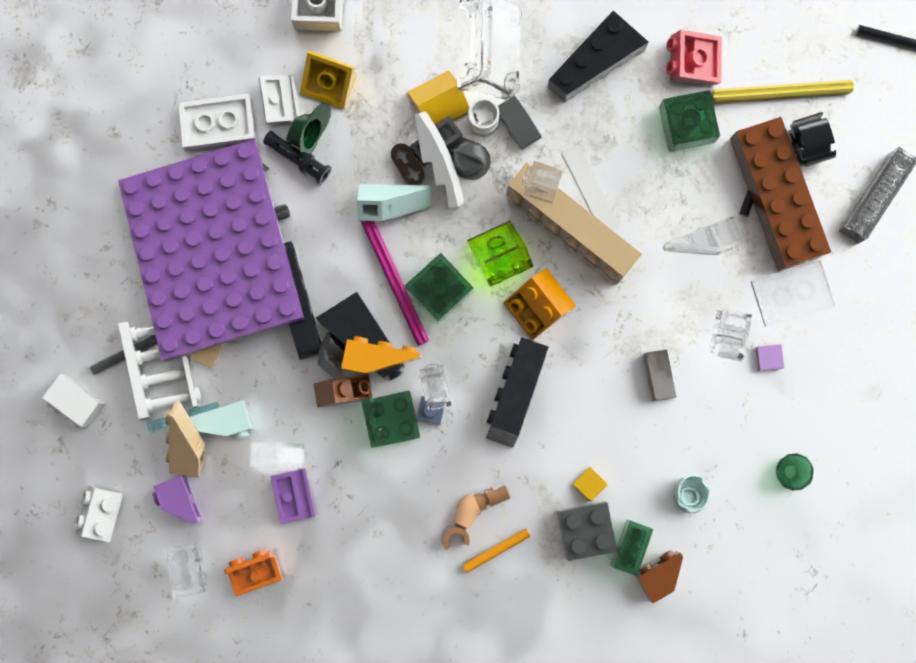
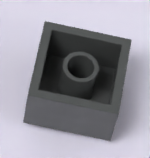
[557,501,618,561]

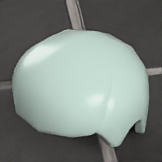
[673,474,710,513]

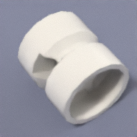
[468,98,500,137]

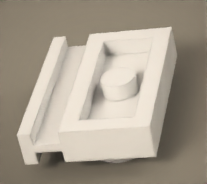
[258,74,300,125]

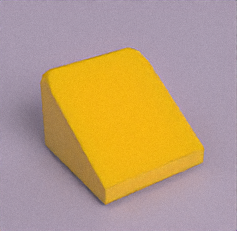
[572,467,608,502]

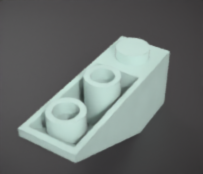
[357,184,431,221]

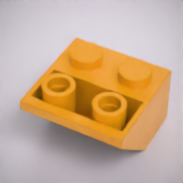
[503,268,576,340]

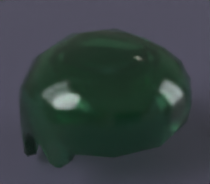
[776,453,814,491]

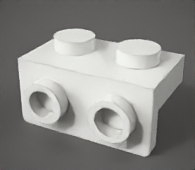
[74,485,123,542]

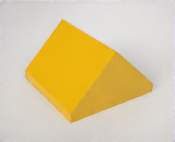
[299,51,357,109]
[407,70,469,125]

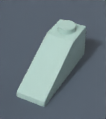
[189,401,254,440]

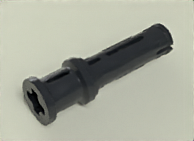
[263,131,332,185]

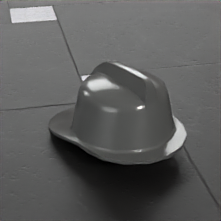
[448,137,491,180]

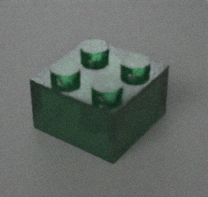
[659,90,720,152]
[405,253,474,324]

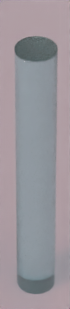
[147,402,220,432]

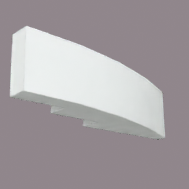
[414,111,464,208]

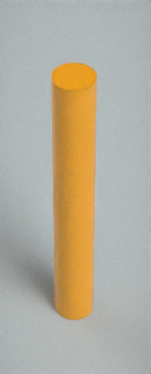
[462,528,531,573]

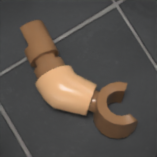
[441,485,510,550]

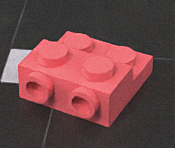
[666,30,722,85]

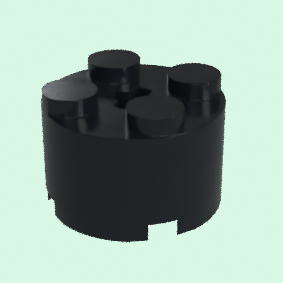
[788,112,836,167]

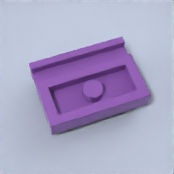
[270,468,316,524]

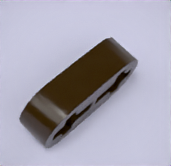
[391,143,425,185]

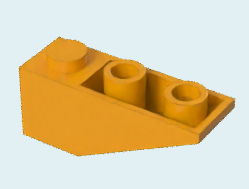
[341,336,421,375]

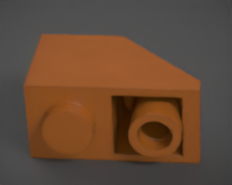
[313,375,373,408]
[635,550,683,603]

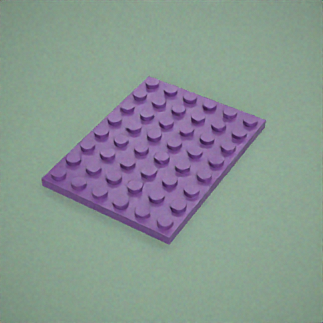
[118,138,304,362]

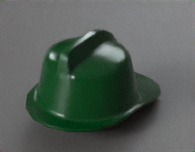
[286,103,331,156]

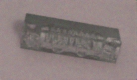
[839,147,916,244]

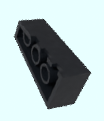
[547,10,649,103]
[486,337,549,448]

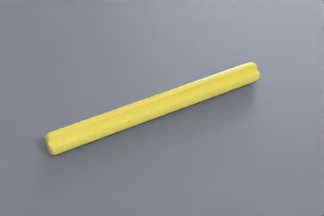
[711,80,854,103]

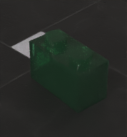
[610,519,654,576]

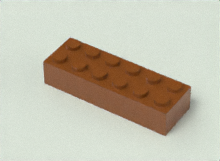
[730,116,831,272]

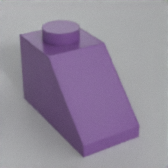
[152,475,202,524]

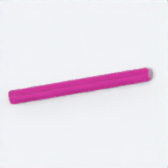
[360,221,429,345]

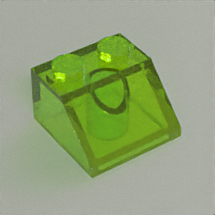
[467,220,534,287]

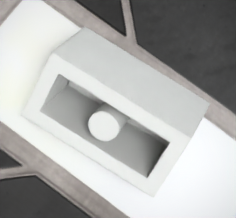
[42,374,105,428]

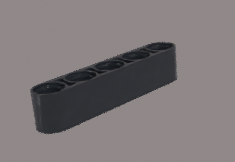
[284,241,322,360]

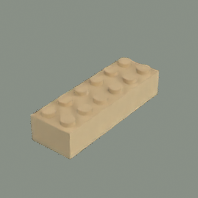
[506,162,642,283]

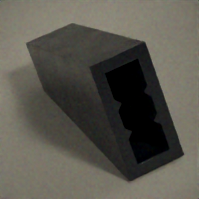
[316,292,405,380]

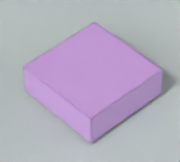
[756,344,784,371]

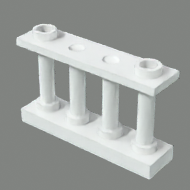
[118,321,202,421]

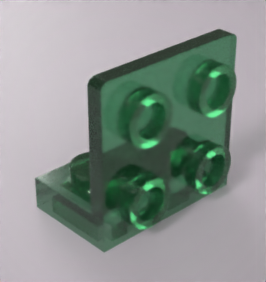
[361,391,420,448]

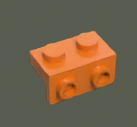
[224,549,283,597]

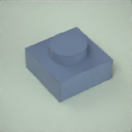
[417,396,445,425]

